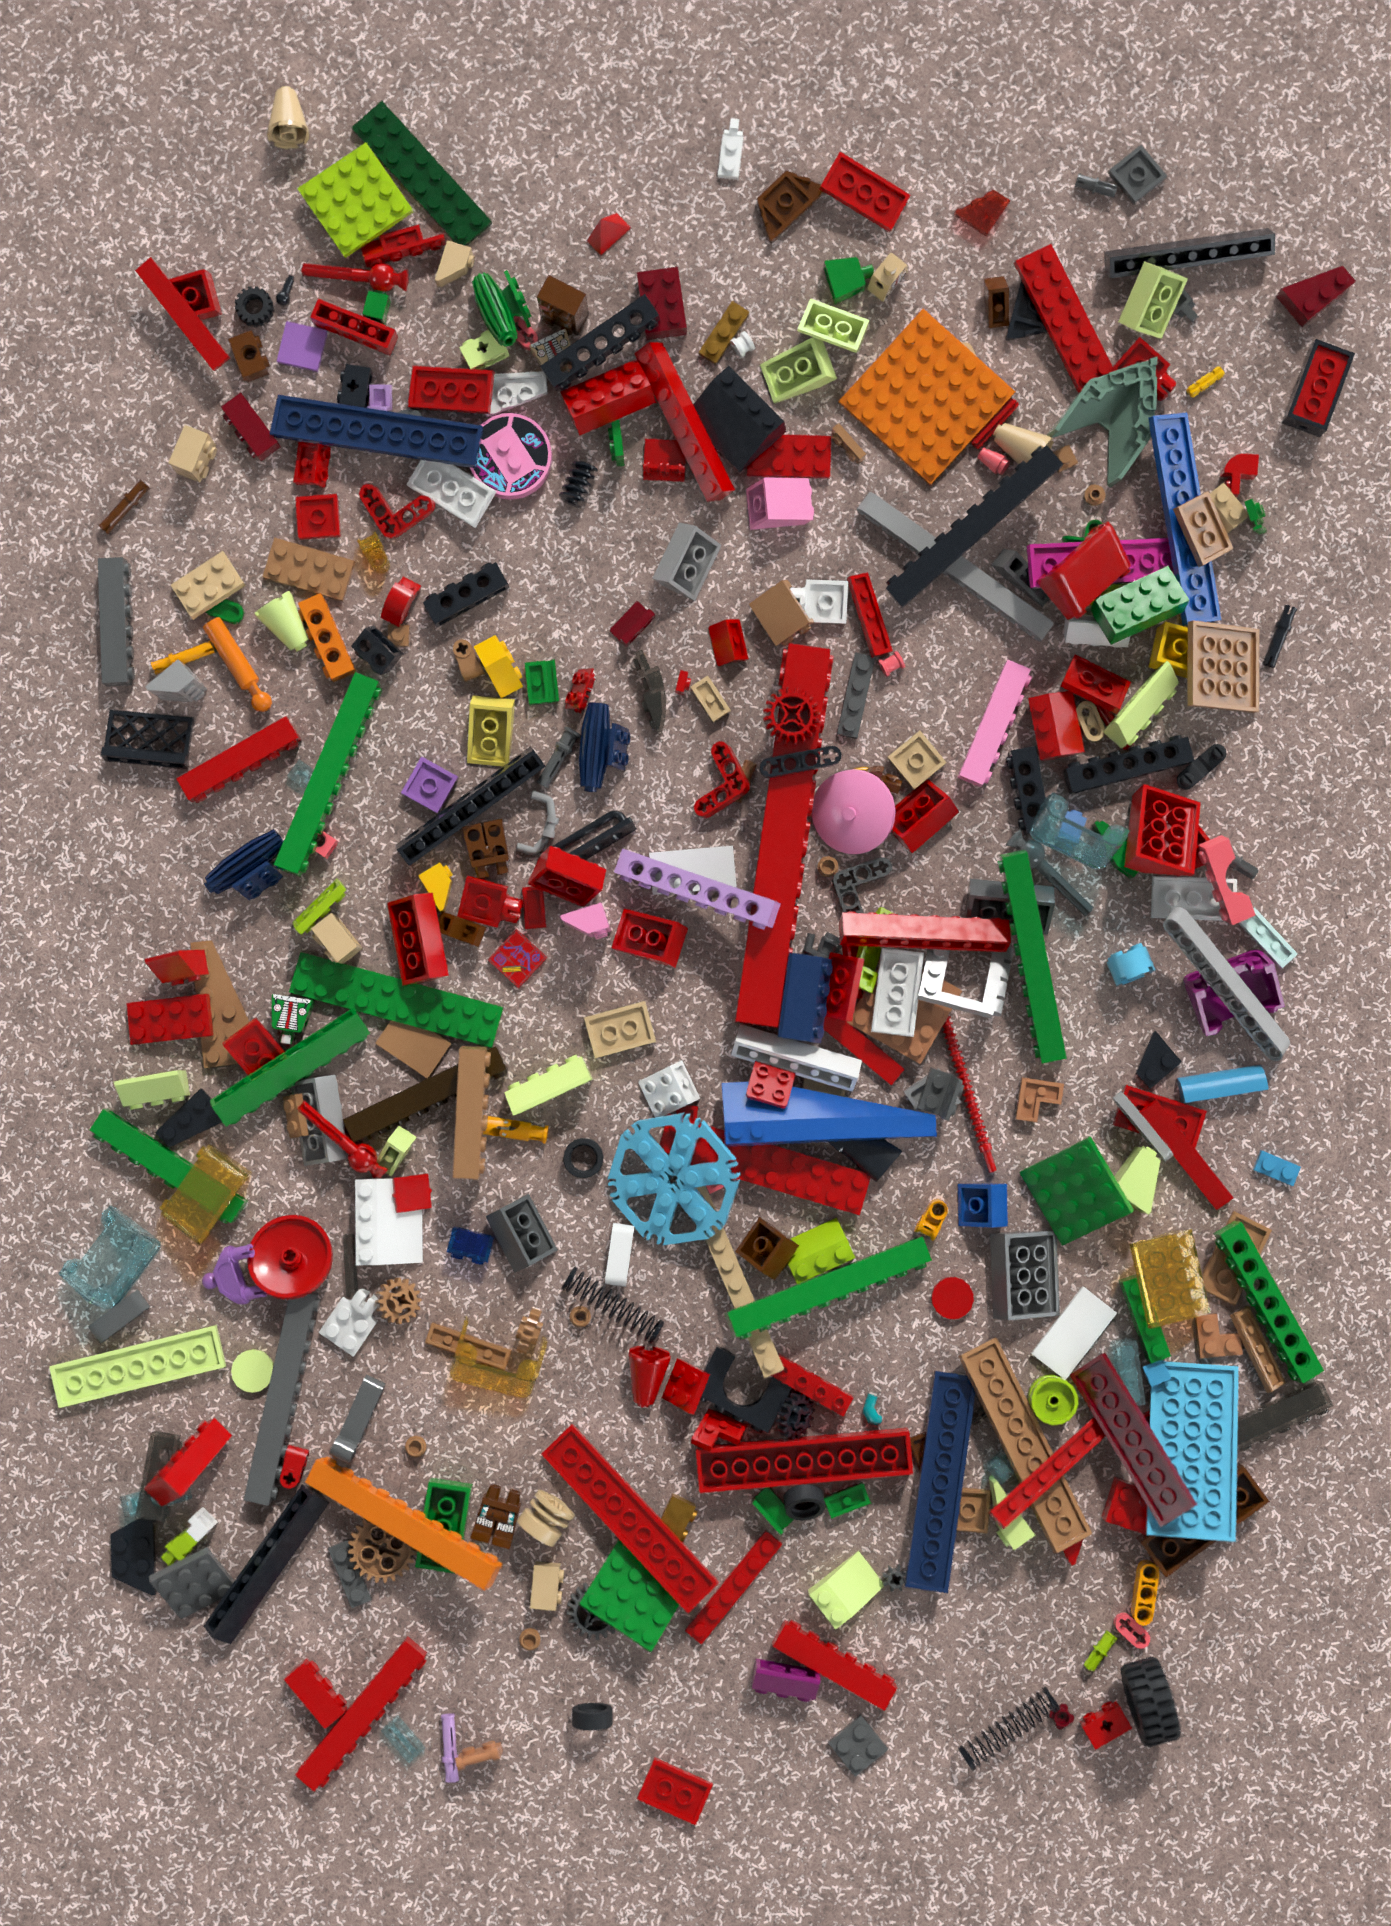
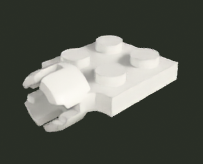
[790,579,848,624]
[319,1288,379,1357]

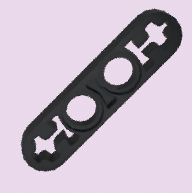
[760,746,842,778]

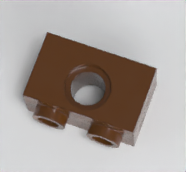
[228,330,271,383]

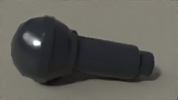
[276,275,294,306]

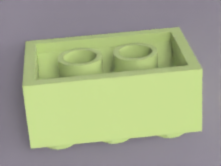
[1118,262,1188,339]
[797,299,869,353]
[114,1070,190,1110]

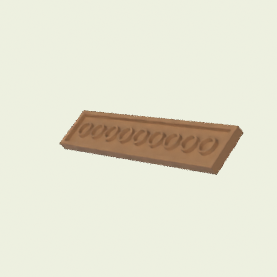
[958,1337,1092,1553]

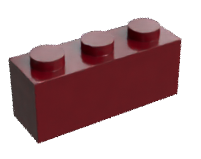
[221,392,281,462]

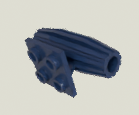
[578,702,631,792]
[204,829,284,900]

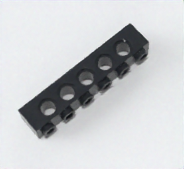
[540,294,660,392]
[1063,735,1195,795]

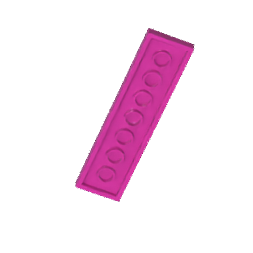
[1026,538,1174,588]

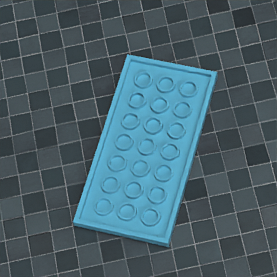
[1146,1361,1239,1542]

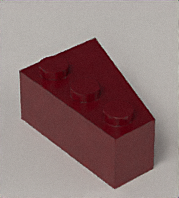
[1276,265,1356,327]

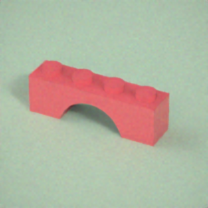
[1198,835,1255,925]

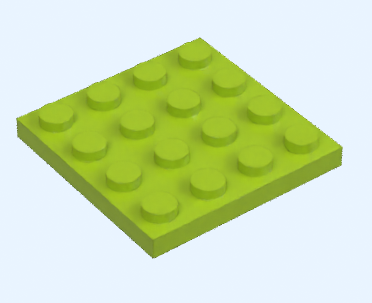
[297,142,413,258]

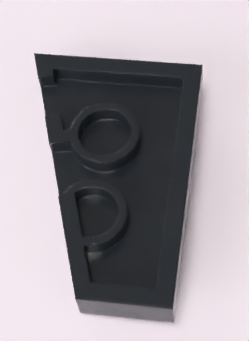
[155,1088,222,1148]

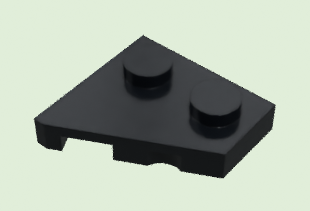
[1135,1031,1182,1089]

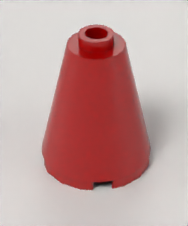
[628,1345,671,1408]

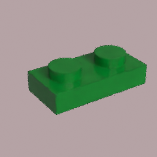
[824,1482,871,1519]

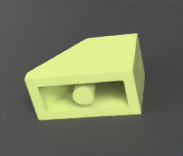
[376,1126,417,1177]

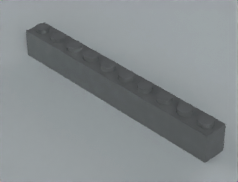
[244,1292,321,1506]

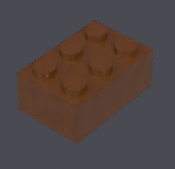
[537,275,589,336]

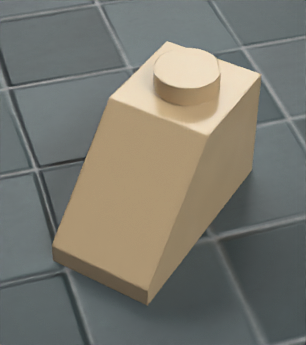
[435,240,475,287]

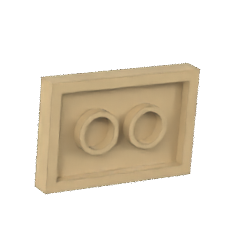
[171,551,246,620]
[584,1001,656,1058]

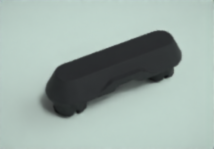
[1176,744,1227,790]

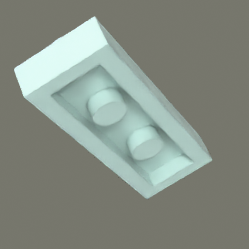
[1239,908,1297,969]

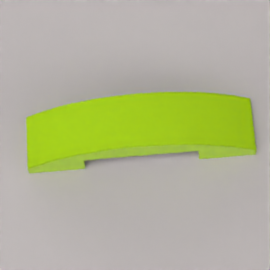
[856,907,893,993]

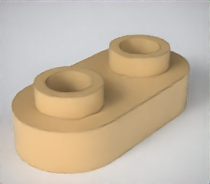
[1076,701,1105,742]

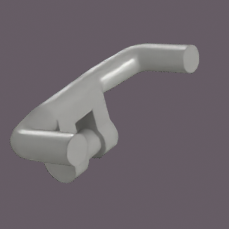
[515,791,559,855]

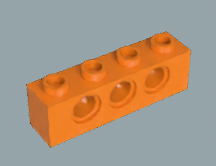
[298,593,357,682]

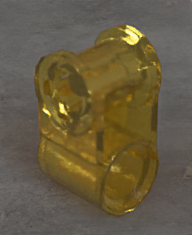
[357,531,390,574]

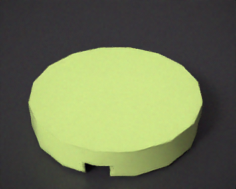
[231,1349,274,1393]

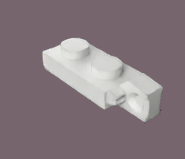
[718,118,743,180]

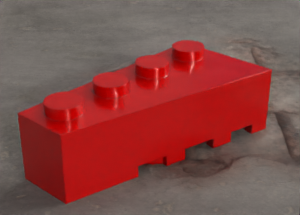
[144,1418,232,1506]

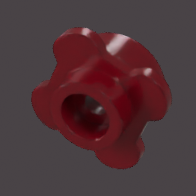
[1049,1703,1075,1729]

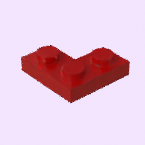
[691,1408,747,1452]

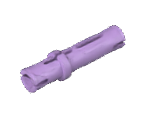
[441,1713,459,1783]

